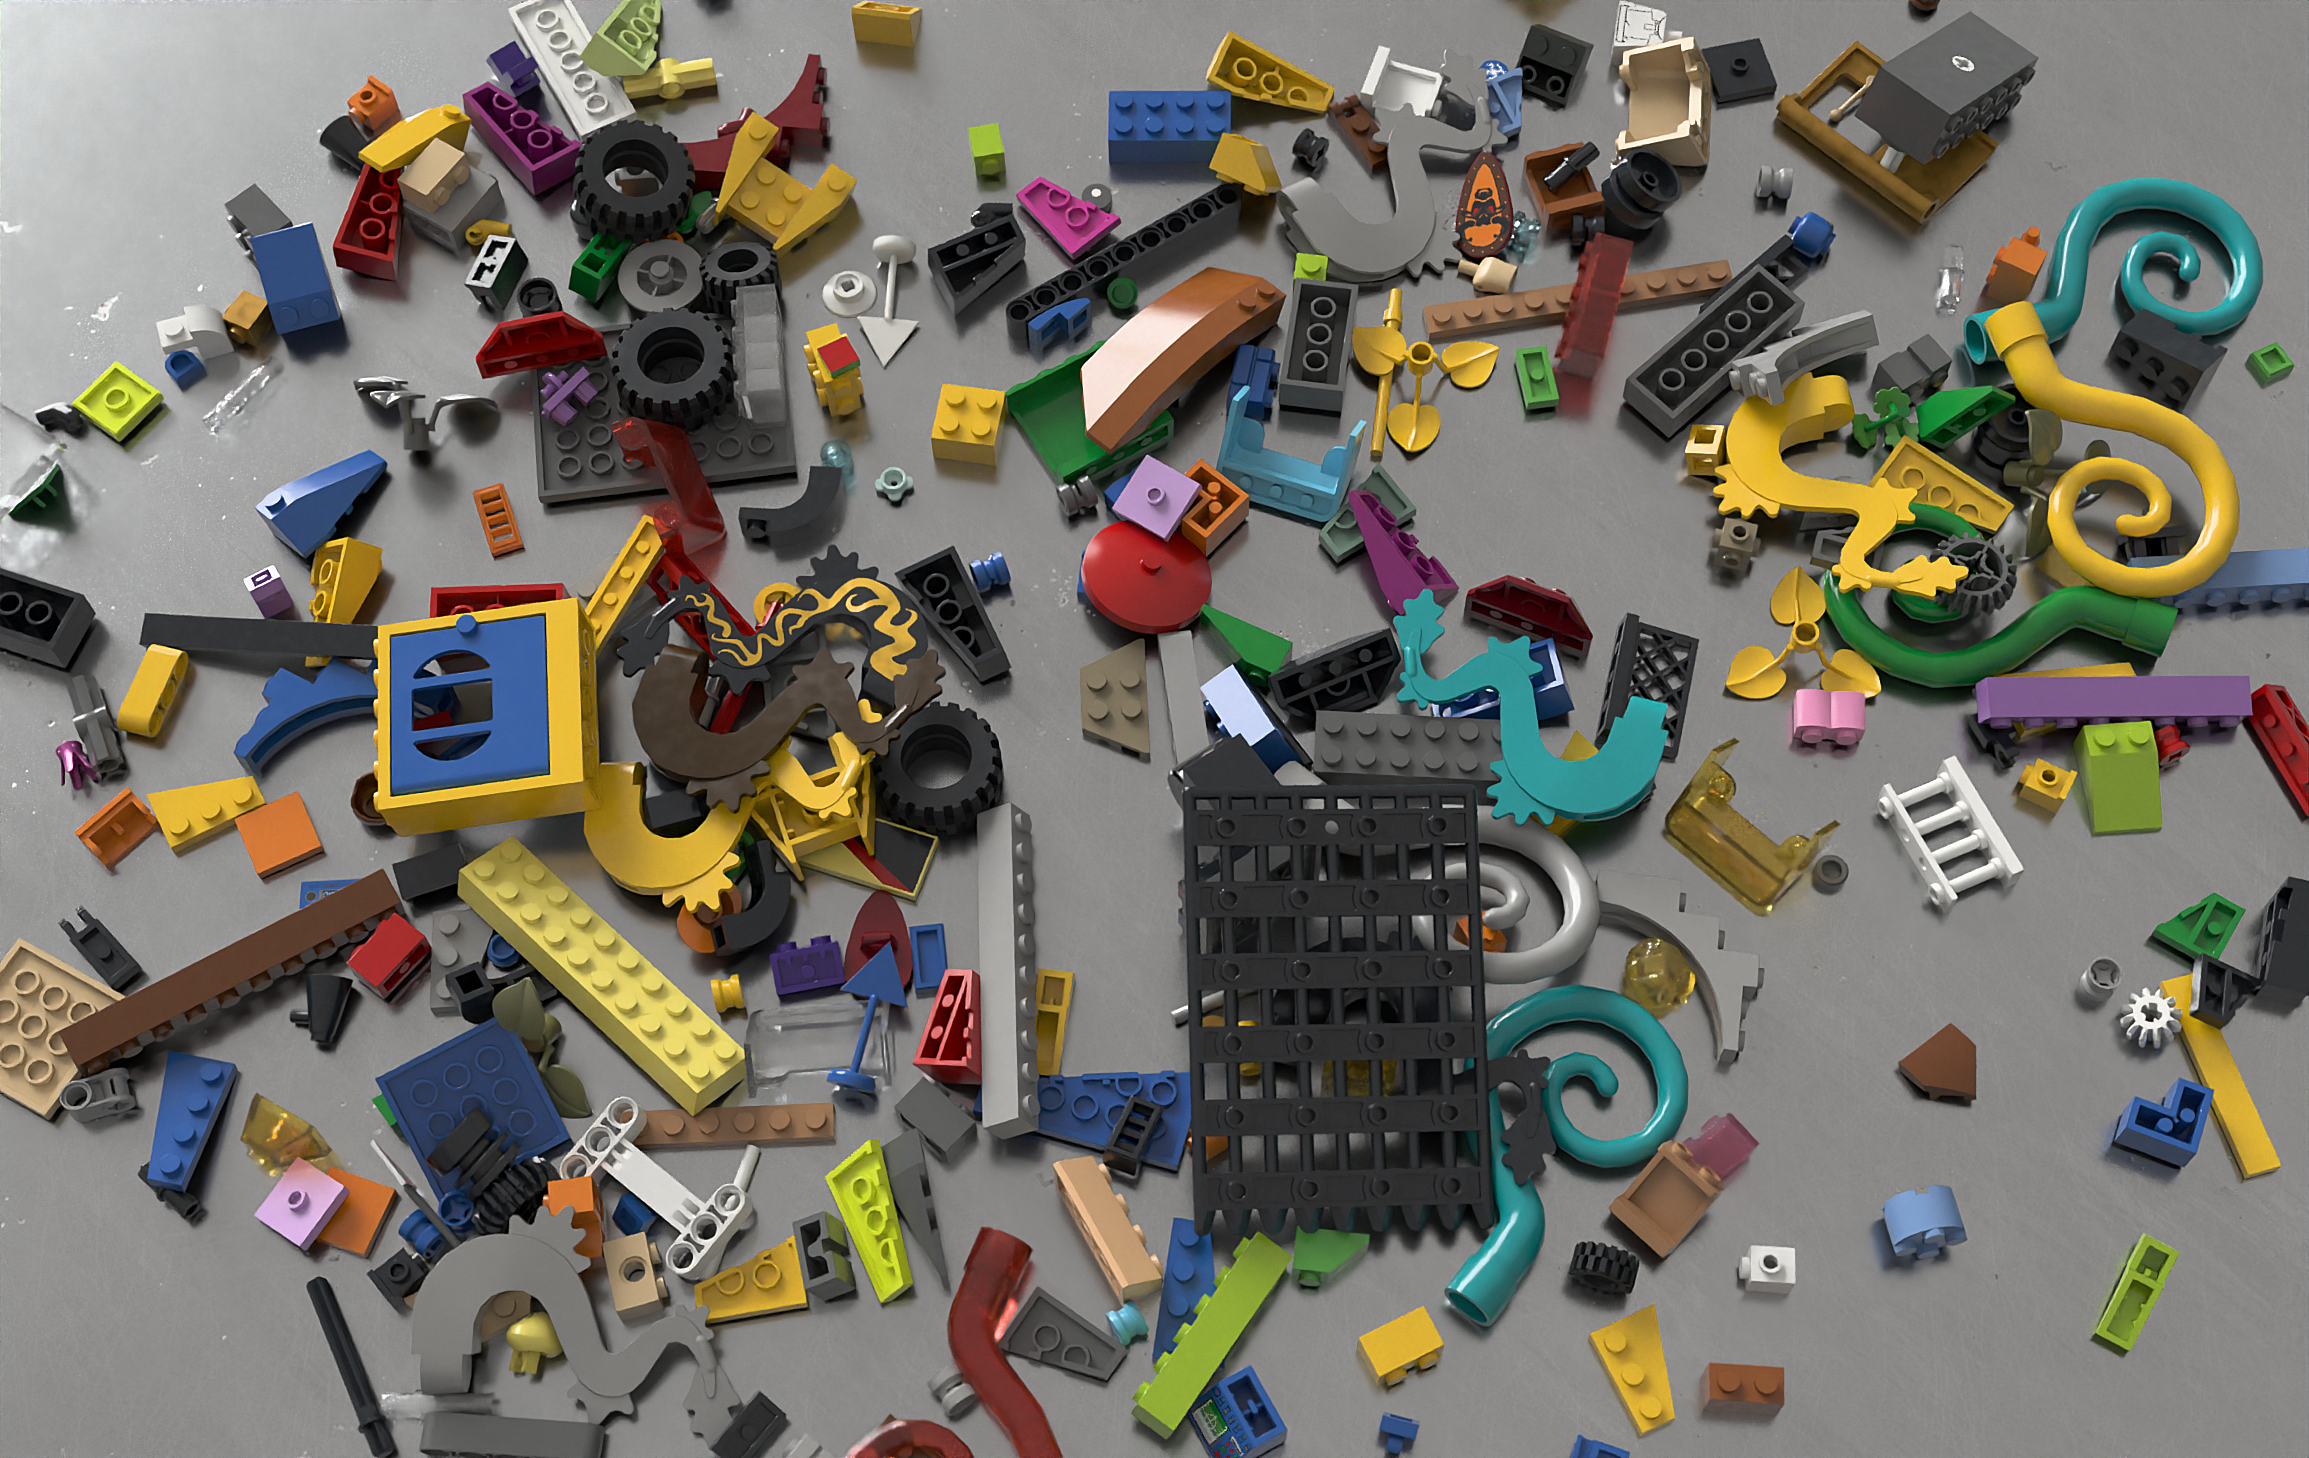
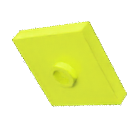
[71,361,165,442]

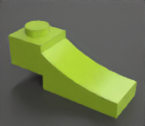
[2095,1233,2180,1352]

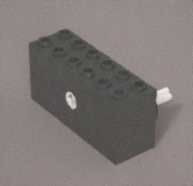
[1855,12,2039,173]

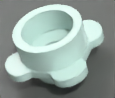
[875,467,914,501]

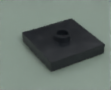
[1701,38,1777,103]

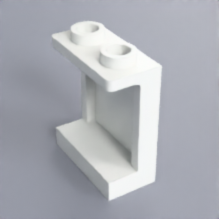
[1360,46,1450,119]

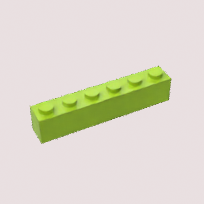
[1130,1231,1293,1440]

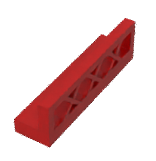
[645,553,756,662]
[2248,684,2309,816]

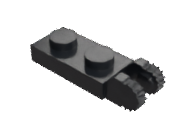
[58,905,142,990]

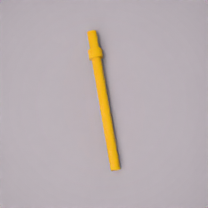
[1370,288,1403,457]

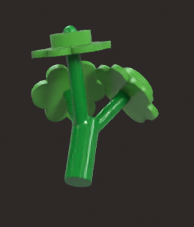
[1851,387,1920,449]

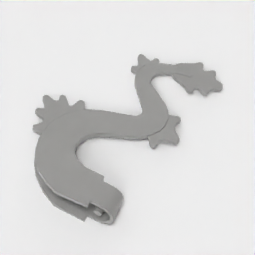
[1276,49,1508,282]
[411,1205,741,1447]

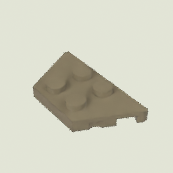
[1080,638,1151,759]

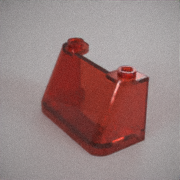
[610,417,726,555]

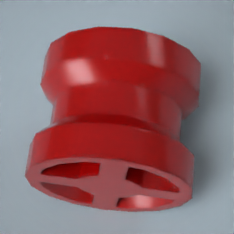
[2154,724,2191,765]

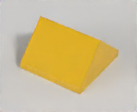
[851,1,922,47]

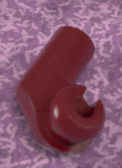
[717,107,756,138]

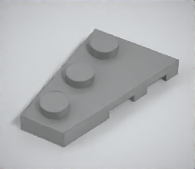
[430,909,495,1013]

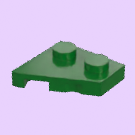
[2151,893,2246,959]

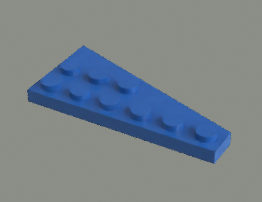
[973,1069,1206,1171]

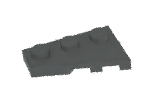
[995,1286,1128,1380]

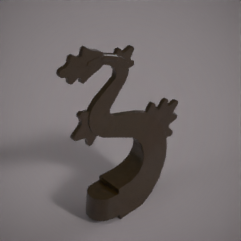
[632,644,946,814]

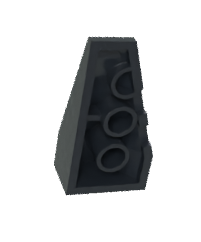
[642,760,711,836]

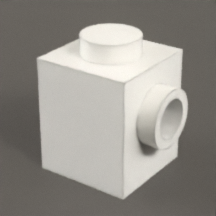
[1739,1245,1795,1294]

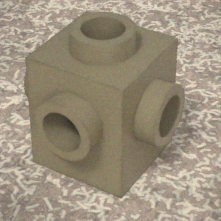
[1711,518,1761,572]

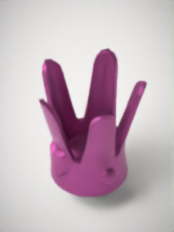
[55,740,97,790]

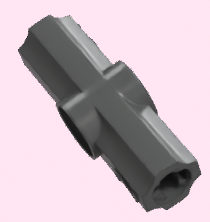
[67,675,123,773]

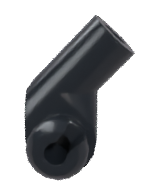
[971,203,1013,229]
[35,402,83,430]

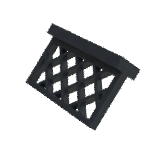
[1595,612,1699,759]

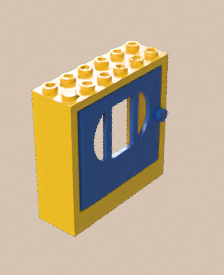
[373,597,601,837]

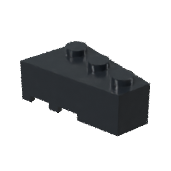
[2111,308,2228,406]
[2255,876,2309,1006]

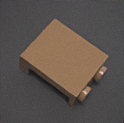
[1608,1140,1726,1258]

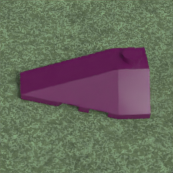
[1348,490,1459,616]

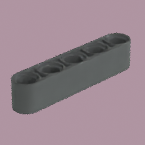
[419,1412,605,1458]

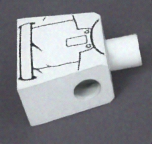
[1610,0,1682,65]

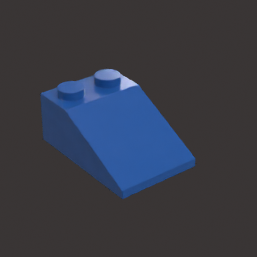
[250,222,341,335]

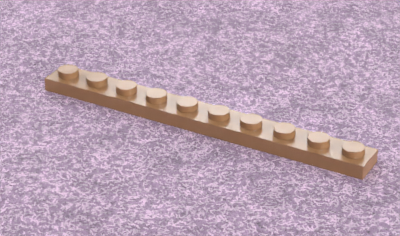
[1422,259,1733,340]

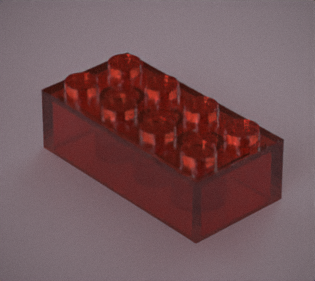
[1554,232,1634,379]

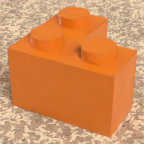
[1182,458,1249,557]
[543,1176,607,1270]

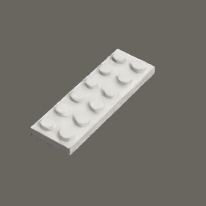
[508,0,638,143]

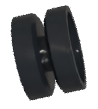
[1601,148,1682,229]
[1973,383,2036,466]

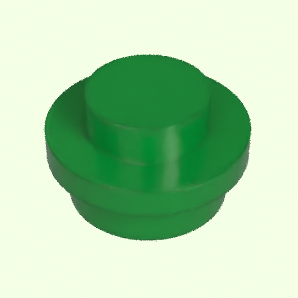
[1107,277,1139,309]

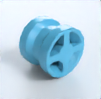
[1106,1300,1149,1346]

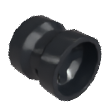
[1570,214,1605,247]

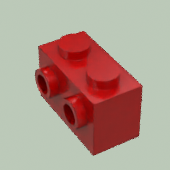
[347,912,432,1000]

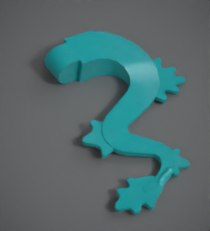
[1393,589,1669,827]

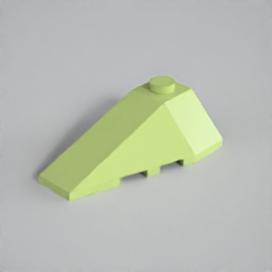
[578,0,662,76]

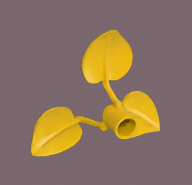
[1352,326,1499,452]
[1726,566,1881,699]

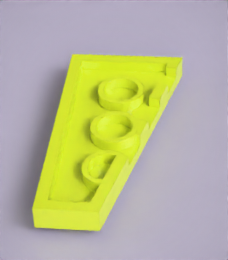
[825,1139,913,1303]

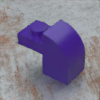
[485,40,541,97]

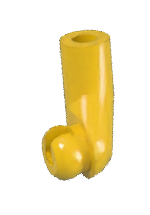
[465,219,512,245]

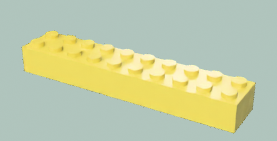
[457,835,749,1116]

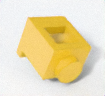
[1685,425,1726,476]
[2018,758,2077,814]

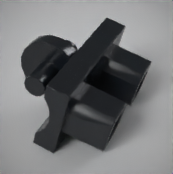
[2117,507,2187,561]

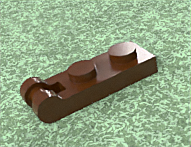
[1326,93,1389,172]

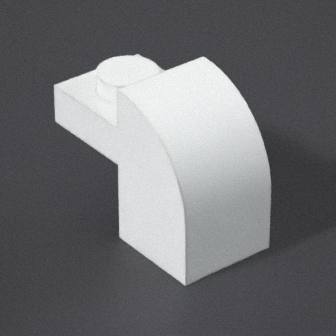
[156,305,234,360]

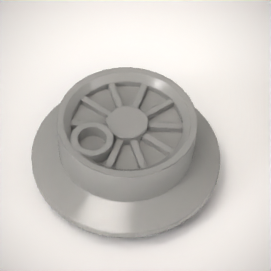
[618,239,703,314]

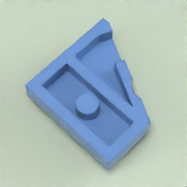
[1486,67,1522,138]

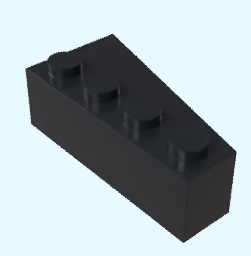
[894,545,1012,681]

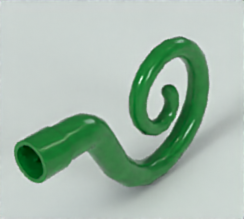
[1822,502,2178,688]

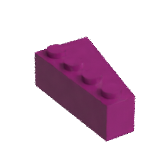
[462,81,582,196]

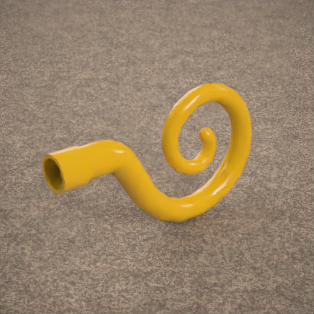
[1984,301,2240,599]

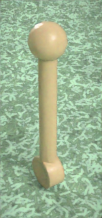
[1829,76,1875,122]

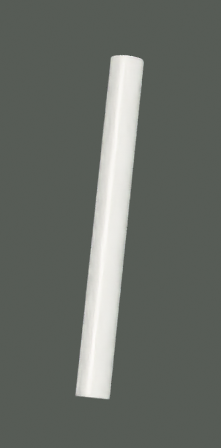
[699,1145,760,1281]

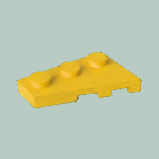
[146,776,267,853]
[694,1235,808,1324]
[1588,1304,1675,1436]

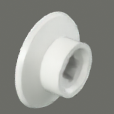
[822,271,877,318]

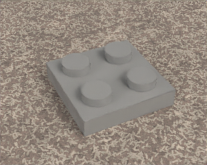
[566,552,658,635]

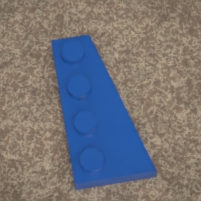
[147,1051,238,1192]
[1152,1217,1225,1372]

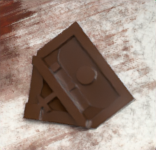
[1898,1023,1977,1100]

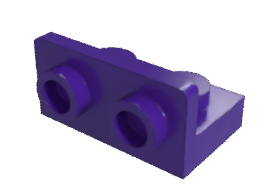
[769,935,846,995]

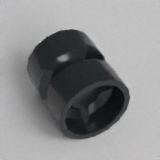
[516,277,564,318]

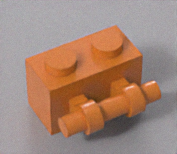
[1986,227,2048,305]

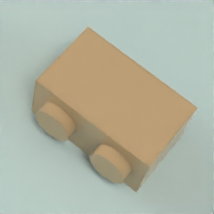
[397,138,470,215]

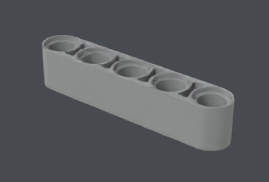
[1157,630,1210,782]

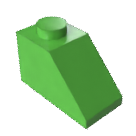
[1291,1226,1369,1286]

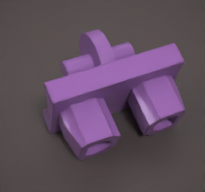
[540,367,598,427]

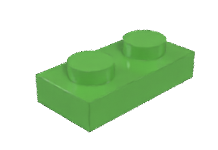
[1514,346,1559,410]

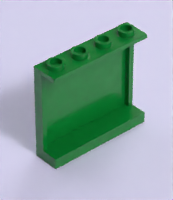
[1006,338,1174,485]

